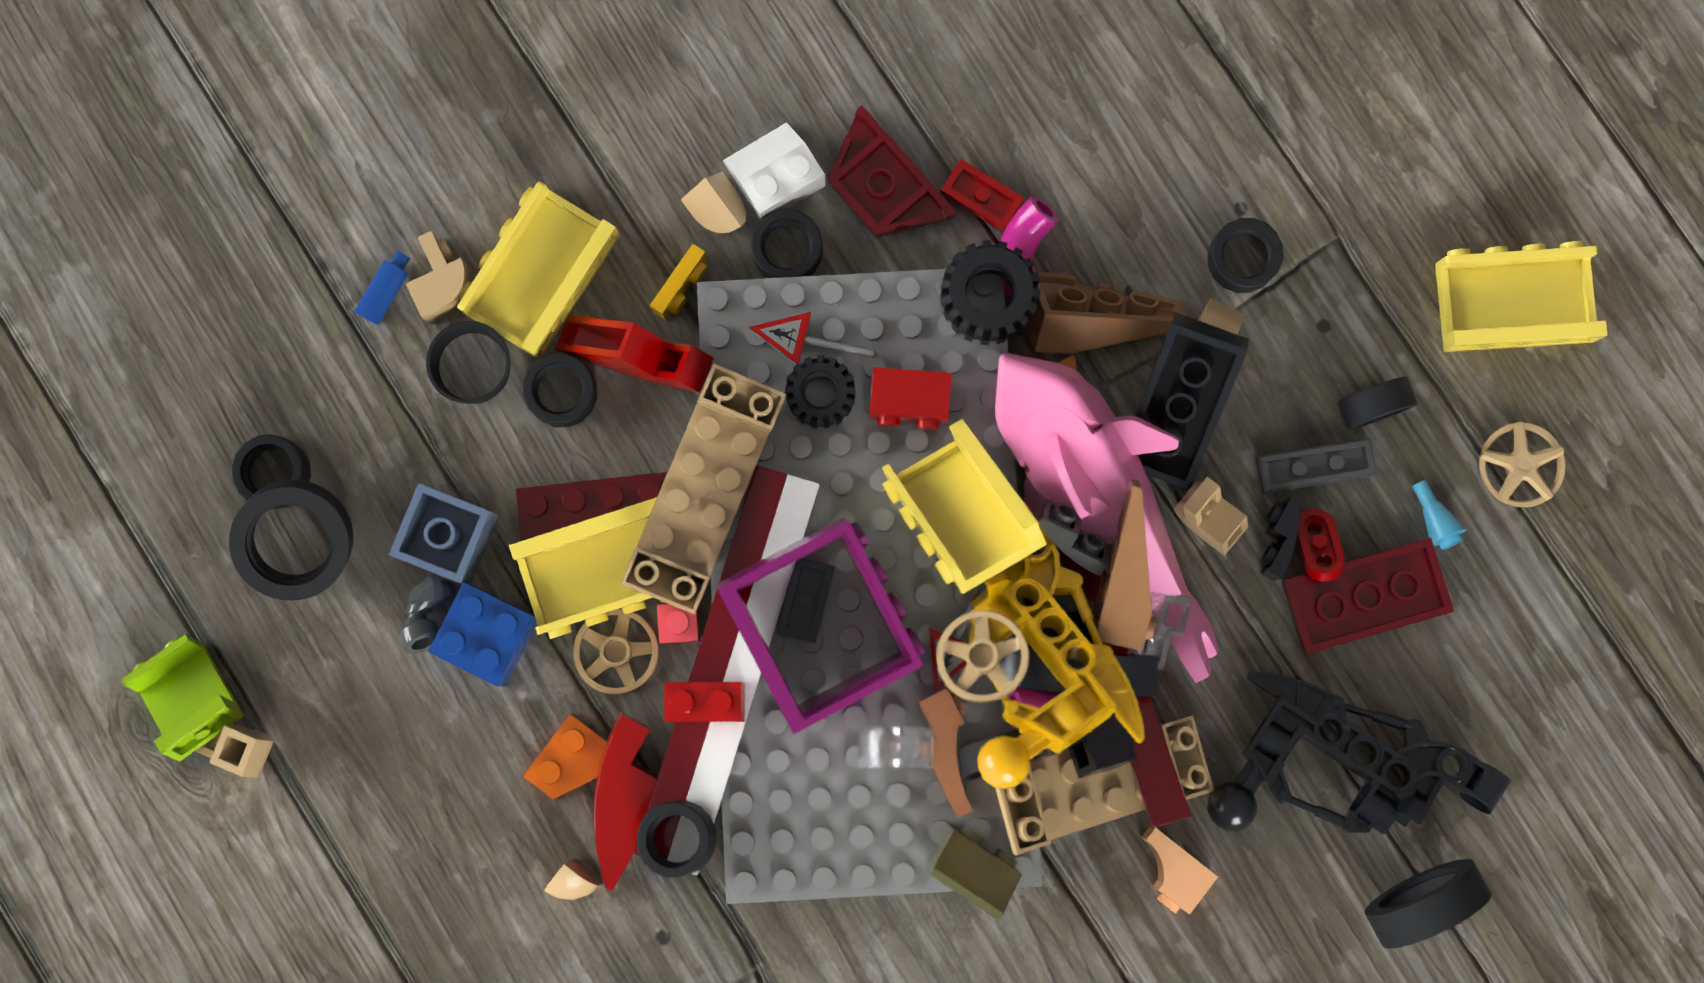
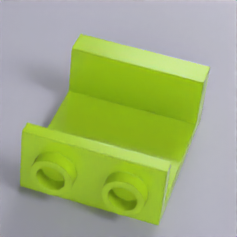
[121,634,244,762]

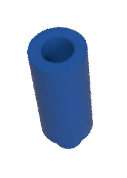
[354,251,410,326]

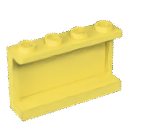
[457,181,620,359]
[1435,241,1608,352]
[882,419,1046,594]
[509,497,663,639]

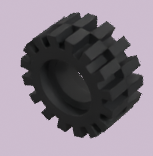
[785,355,855,429]

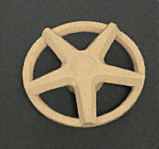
[1479,422,1565,508]
[573,608,660,695]
[937,610,1029,703]

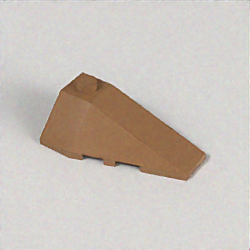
[1026,272,1187,355]
[1092,479,1156,651]

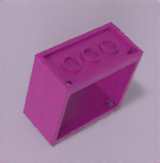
[717,518,925,734]

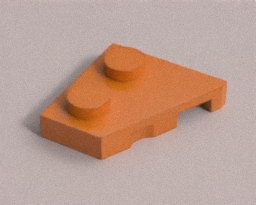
[523,714,607,800]

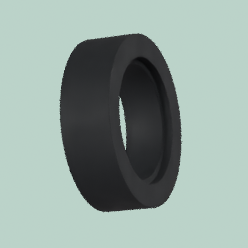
[229,480,353,601]
[1364,859,1492,949]

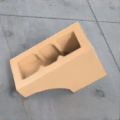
[1141,825,1218,915]

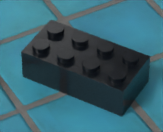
[1134,312,1249,490]

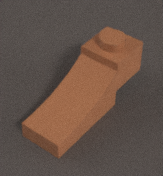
[917,688,972,818]

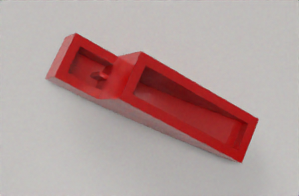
[555,315,714,393]
[593,711,658,891]

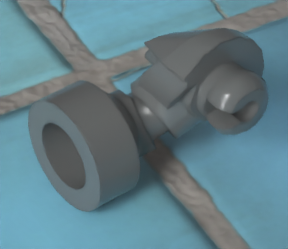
[399,575,452,654]

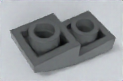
[1039,499,1111,576]

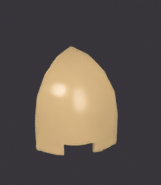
[681,171,747,233]
[544,859,603,900]

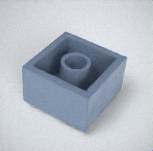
[389,483,499,584]

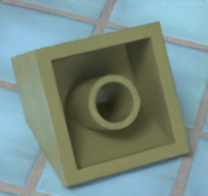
[926,826,1022,920]

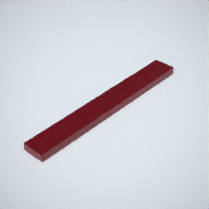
[1056,546,1191,829]

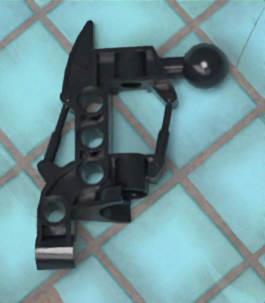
[1207,672,1511,835]

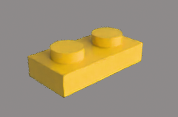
[650,244,709,321]

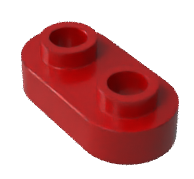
[1297,508,1345,581]

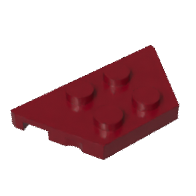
[828,105,957,238]

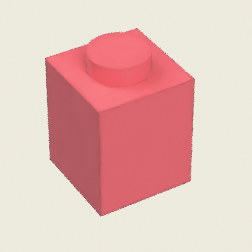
[657,604,702,645]

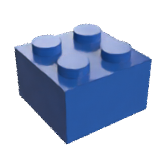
[428,582,537,687]

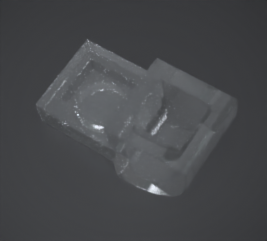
[1129,592,1192,670]
[858,726,933,768]

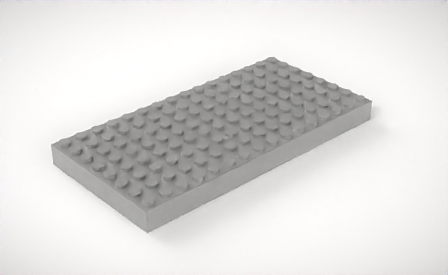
[697,269,1042,904]

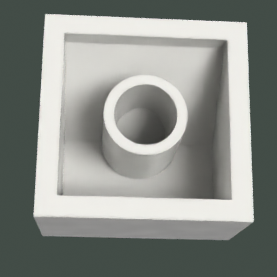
[723,122,826,220]

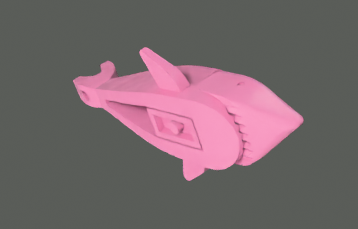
[995,353,1219,683]

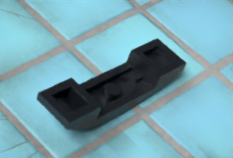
[999,646,1159,696]

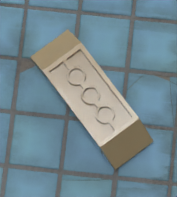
[620,363,787,615]
[995,715,1214,855]

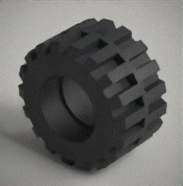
[940,240,1041,345]

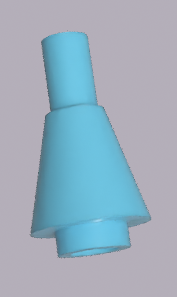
[1412,480,1467,550]

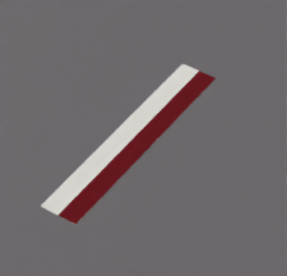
[634,465,820,875]

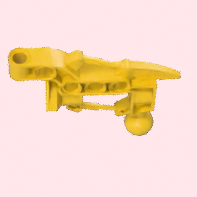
[969,499,1145,789]

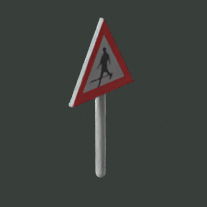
[748,312,877,364]
[929,583,983,693]

